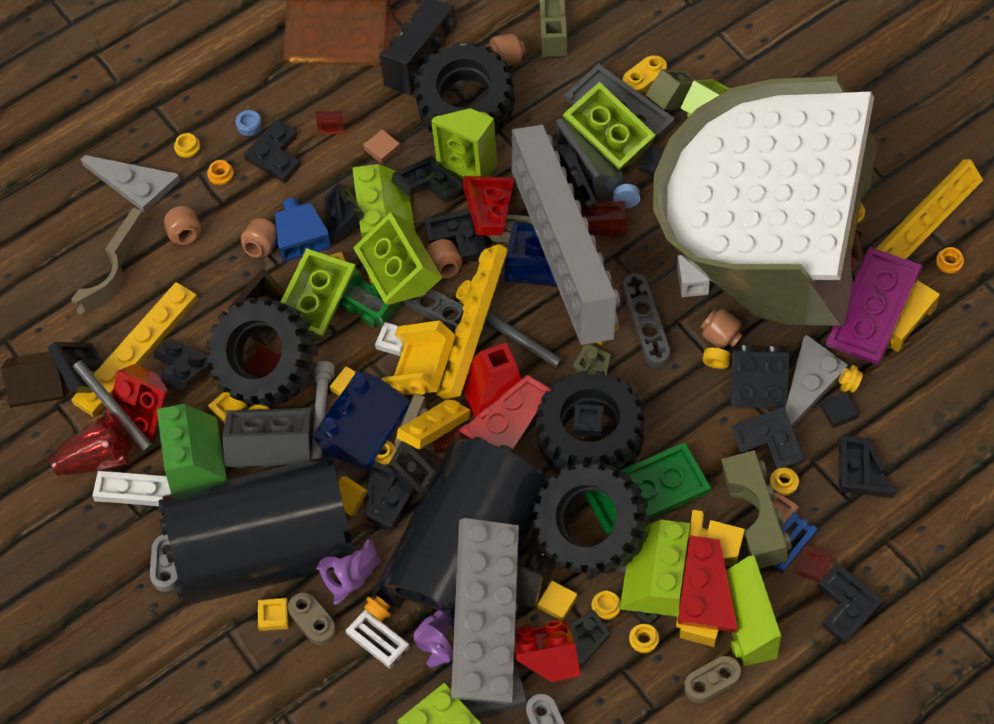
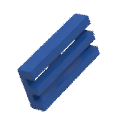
[772,512,818,574]

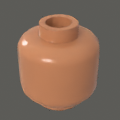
[487,33,525,67]
[164,206,201,245]
[240,218,278,258]
[426,239,462,279]
[700,309,743,349]

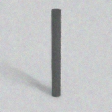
[485,311,563,368]
[73,360,153,452]

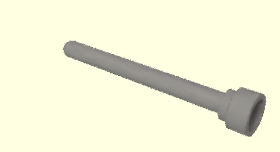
[310,361,335,460]

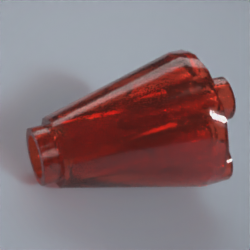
[49,413,132,476]

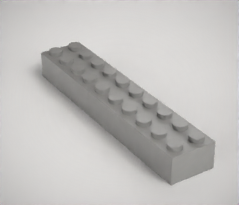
[511,125,620,345]

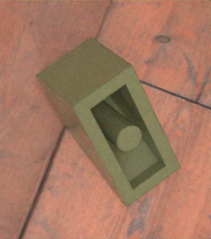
[646,69,698,111]

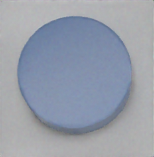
[235,110,262,136]

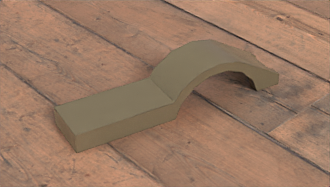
[71,207,147,316]

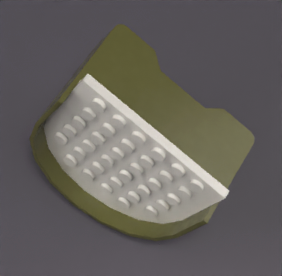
[653,76,877,326]

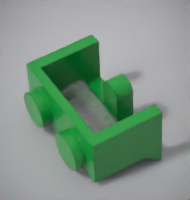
[339,269,403,328]

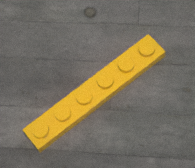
[876,159,983,259]
[436,244,508,399]
[71,282,198,418]

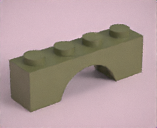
[540,0,567,57]
[721,450,792,569]

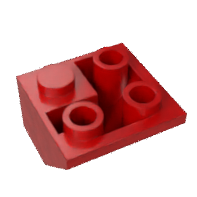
[462,342,521,418]
[105,364,168,442]
[514,620,581,682]

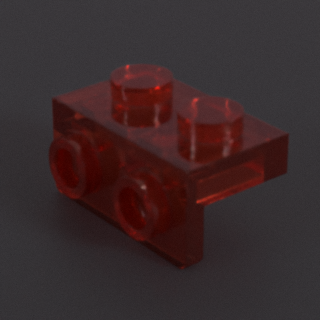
[580,201,627,236]

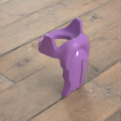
[316,539,382,605]
[414,610,453,669]

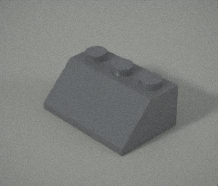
[556,118,625,207]
[222,408,311,469]

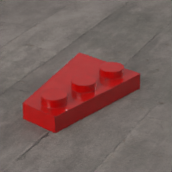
[462,176,515,236]
[458,375,551,450]
[678,535,738,633]

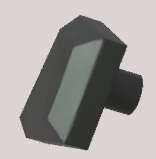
[569,610,610,667]

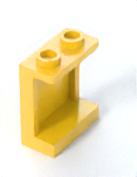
[887,280,940,352]
[380,320,456,397]

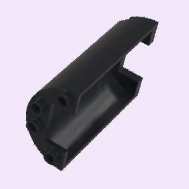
[373,437,549,627]
[158,455,354,605]

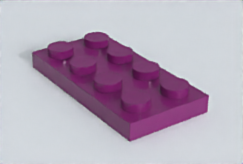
[826,247,922,365]

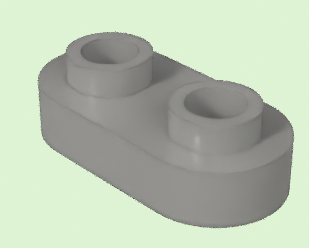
[150,535,178,592]
[526,694,564,724]

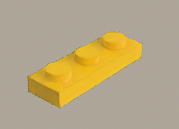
[397,399,470,450]

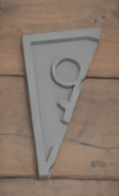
[81,155,180,213]
[786,335,848,427]

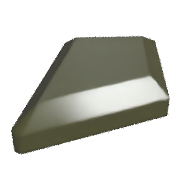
[573,344,611,376]

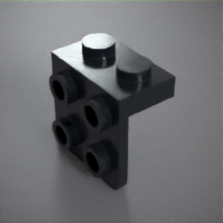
[731,345,789,408]

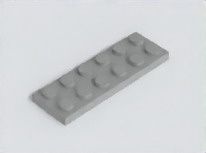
[451,518,518,704]

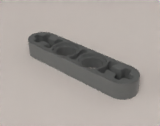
[623,273,670,369]
[401,289,486,339]

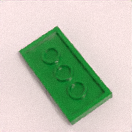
[583,442,711,537]

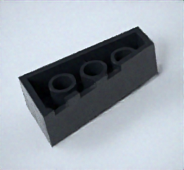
[379,0,457,95]

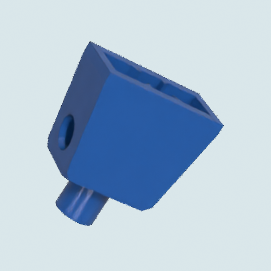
[275,198,331,263]

